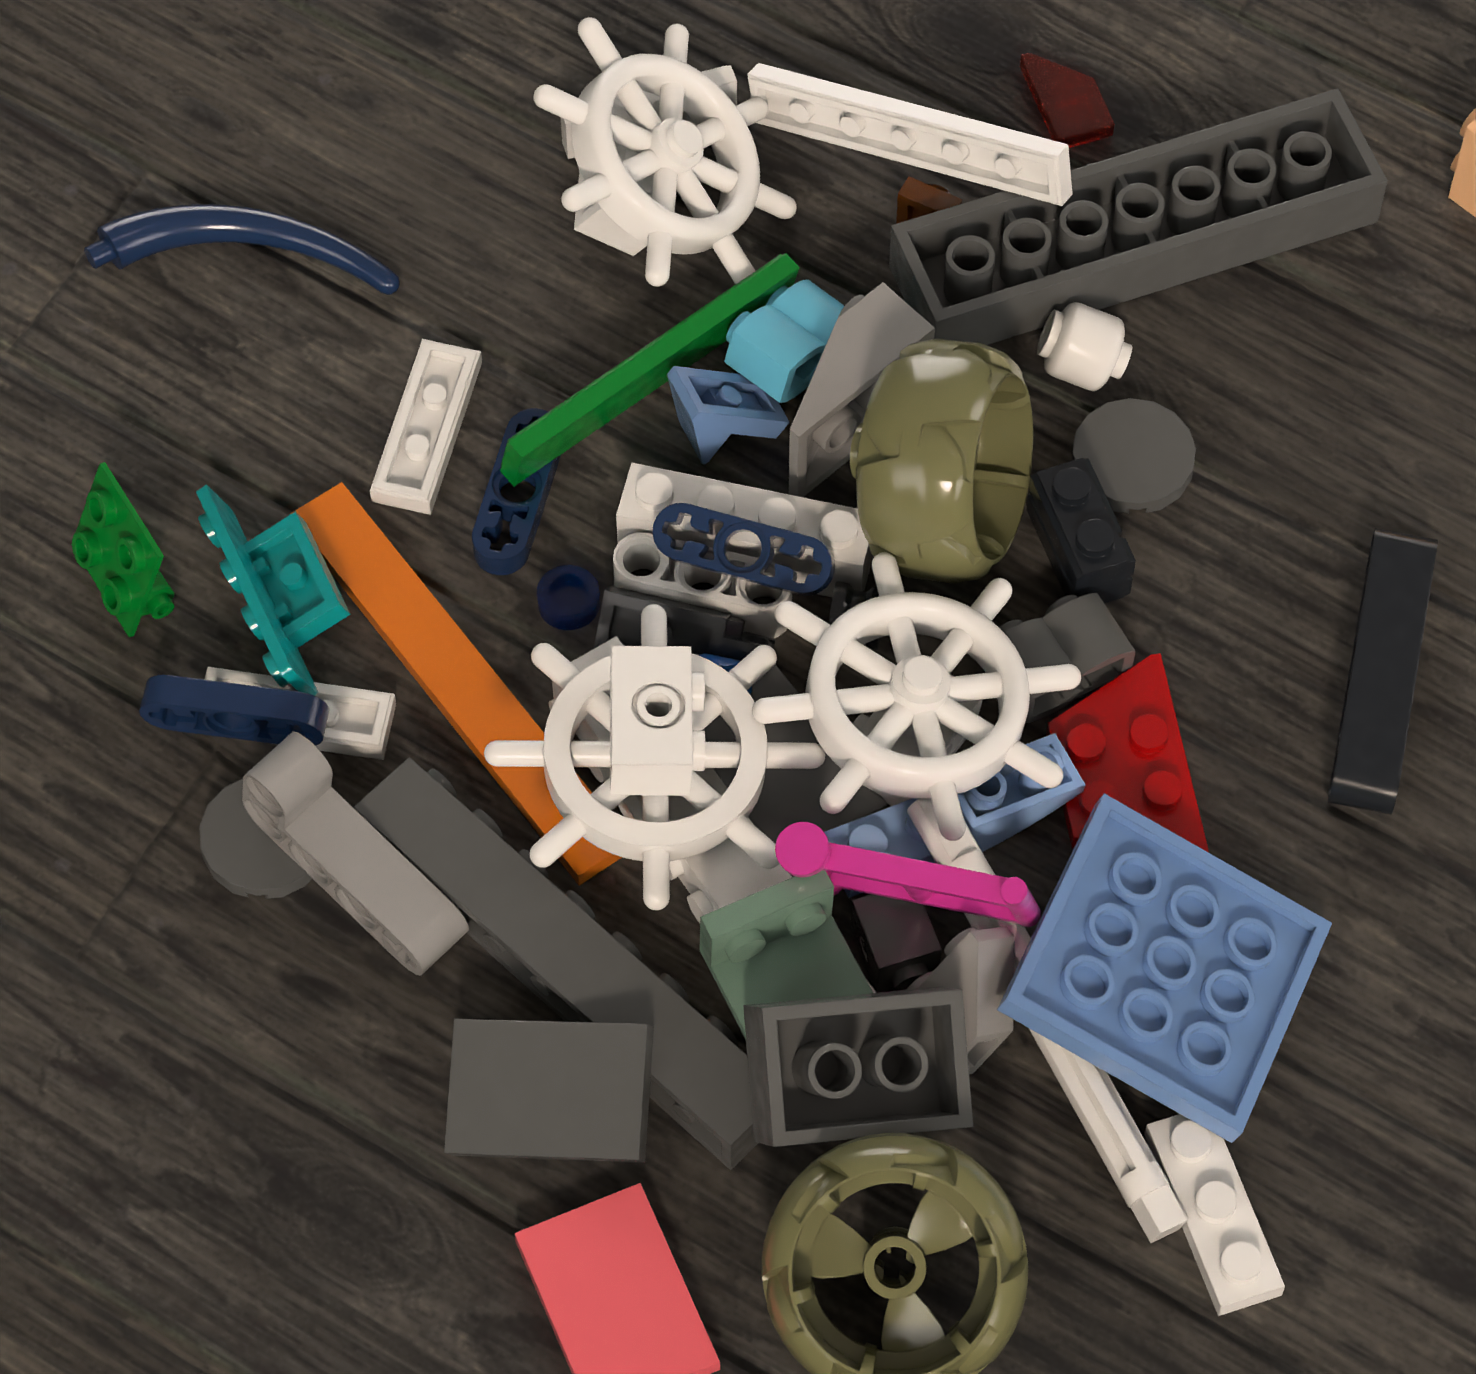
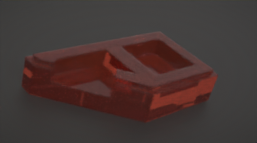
[1020,53,1114,148]

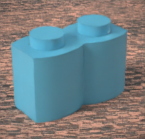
[724,279,844,403]

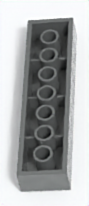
[889,88,1388,345]

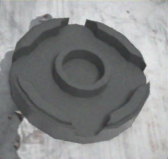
[1072,398,1196,514]
[199,779,312,899]

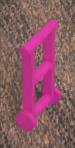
[775,822,1041,927]

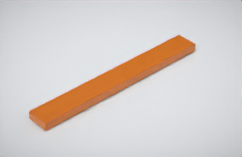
[290,482,622,886]

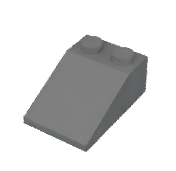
[789,282,935,497]

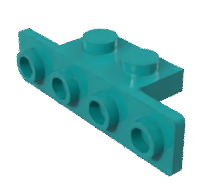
[196,484,351,696]

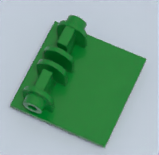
[71,462,175,637]

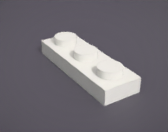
[1144,1114,1285,1316]

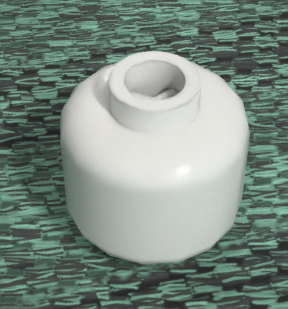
[1037,302,1132,391]

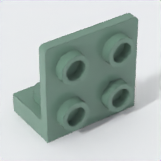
[700,870,873,1039]

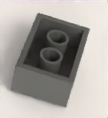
[743,987,973,1147]

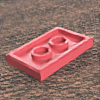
[514,1183,720,1374]

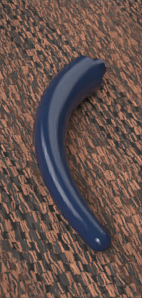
[84,204,400,295]

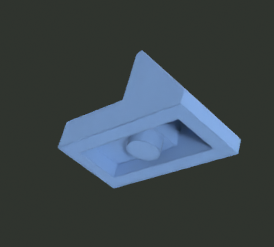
[667,366,790,464]

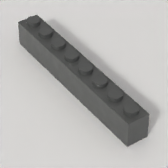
[353,757,758,1170]

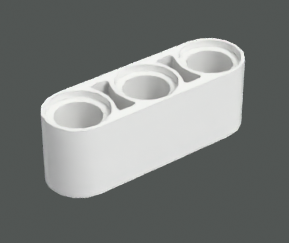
[613,532,792,639]

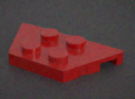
[1046,653,1209,853]

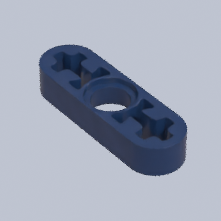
[472,408,562,575]
[652,503,835,596]
[139,675,329,746]

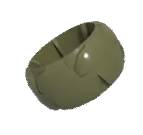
[850,339,1033,583]
[761,1133,1028,1374]

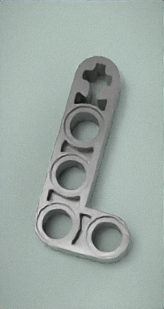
[242,732,469,976]

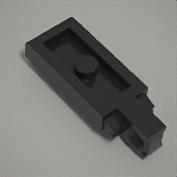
[594,585,776,661]

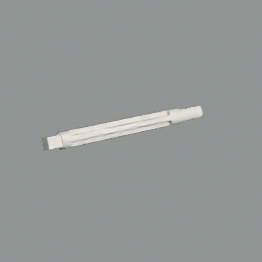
[907,799,1188,1243]

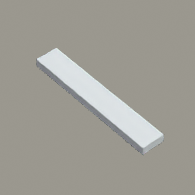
[747,63,1072,206]

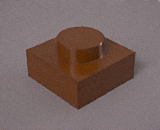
[896,176,963,224]

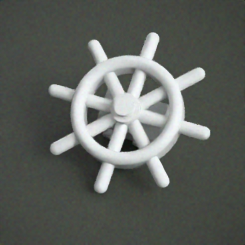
[533,17,797,287]
[752,552,1081,841]
[484,604,826,911]

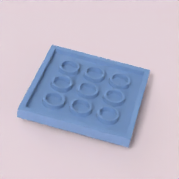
[997,793,1332,1143]

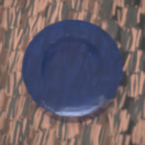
[537,565,600,630]

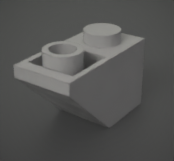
[906,926,1014,1074]

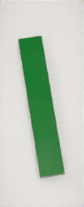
[500,253,800,487]

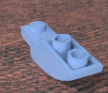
[824,733,1086,898]

